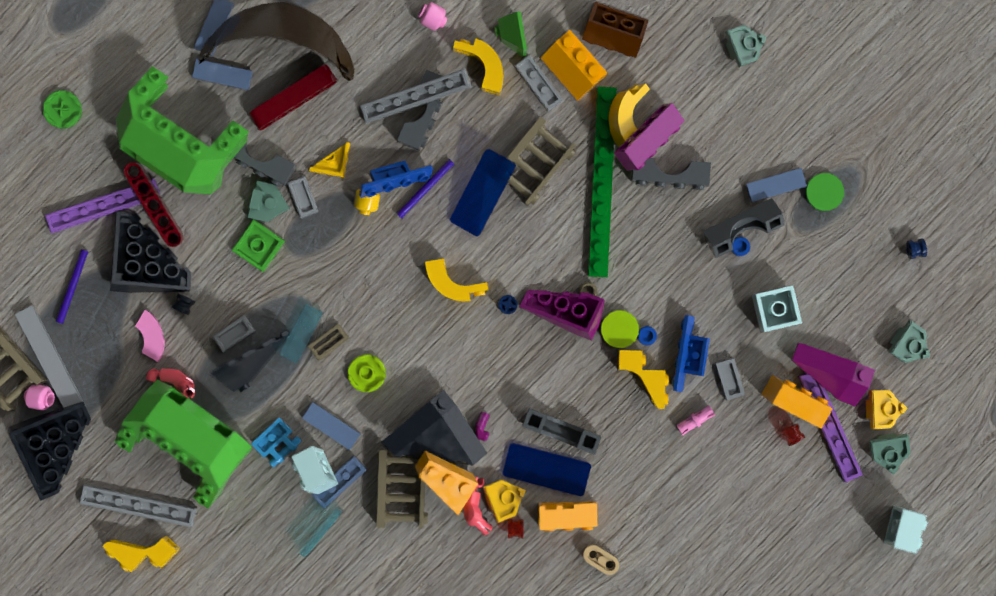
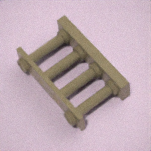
[492,116,576,206]
[0,327,48,411]
[377,449,428,529]

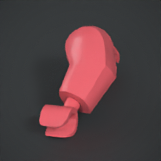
[146,368,195,399]
[463,477,492,535]

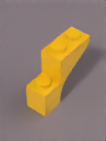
[618,350,669,409]
[102,535,180,572]

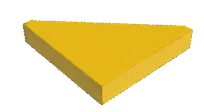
[309,142,351,178]

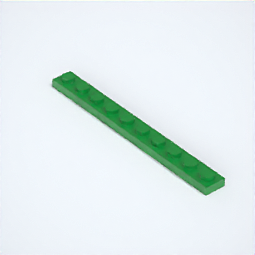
[588,86,617,278]

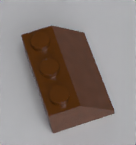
[582,2,649,58]

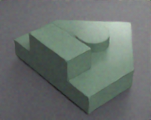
[724,25,767,68]
[248,181,290,223]
[888,320,930,363]
[869,433,911,475]

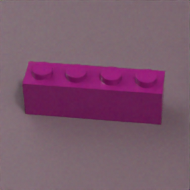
[614,103,685,171]

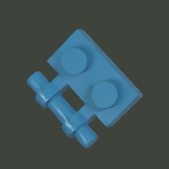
[251,417,302,467]

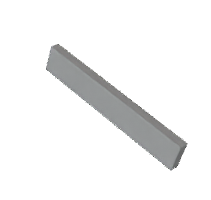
[360,69,472,123]
[15,305,86,408]
[79,484,197,527]

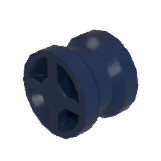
[906,238,927,259]
[498,295,518,314]

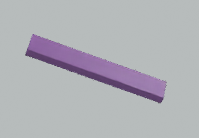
[45,179,161,234]
[798,373,863,483]

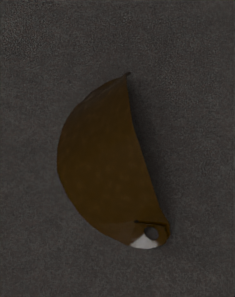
[198,2,354,81]

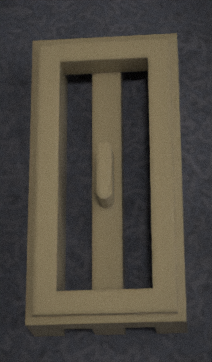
[308,323,350,361]

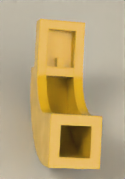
[453,38,503,96]
[609,83,650,147]
[425,259,488,302]

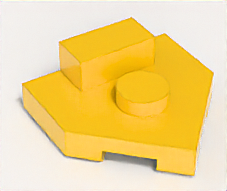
[866,390,908,429]
[483,480,526,523]

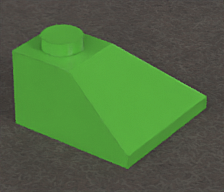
[495,11,527,57]

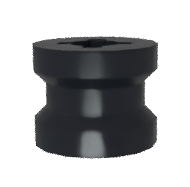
[171,293,195,315]

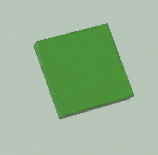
[232,219,285,272]

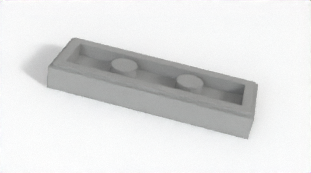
[514,54,563,112]

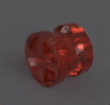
[781,423,805,446]
[508,519,524,539]

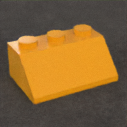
[540,30,607,101]

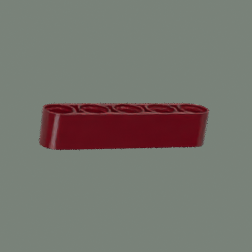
[249,64,338,131]
[124,162,184,247]

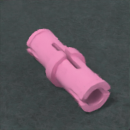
[676,405,715,435]

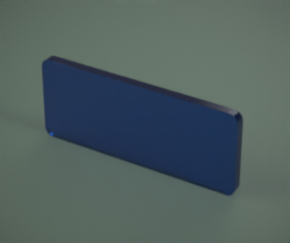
[450,149,516,236]
[503,443,591,496]

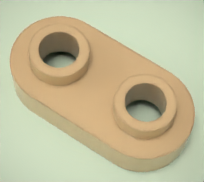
[583,544,619,575]

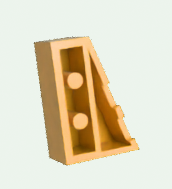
[761,375,833,429]
[415,451,478,515]
[538,501,597,531]

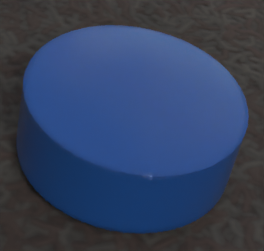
[731,237,750,256]
[637,326,657,346]

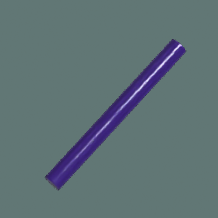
[396,159,454,219]
[56,249,88,324]

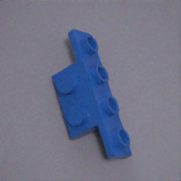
[359,161,433,198]
[672,315,710,392]

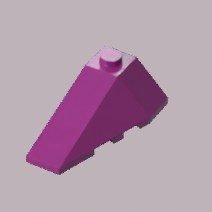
[519,290,605,341]
[791,342,875,407]

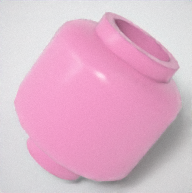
[418,2,447,31]
[24,384,55,411]

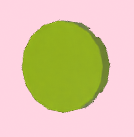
[601,310,639,348]
[348,354,386,392]

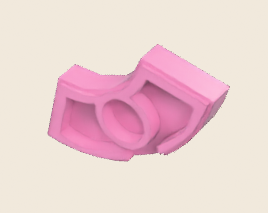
[135,310,165,362]

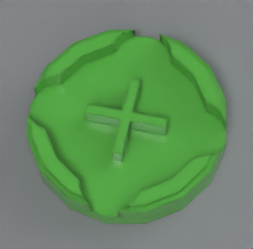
[43,90,82,129]
[805,173,844,211]

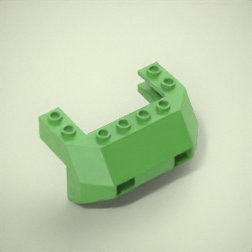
[116,66,249,195]
[114,380,252,509]

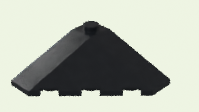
[110,212,191,293]
[210,331,291,393]
[381,390,487,466]
[9,401,91,501]

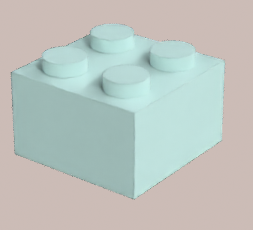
[752,286,802,332]
[292,446,338,494]
[884,505,927,554]

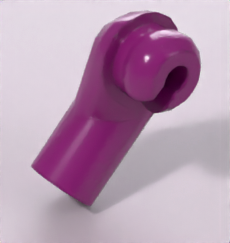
[475,412,490,441]

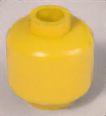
[354,189,380,215]

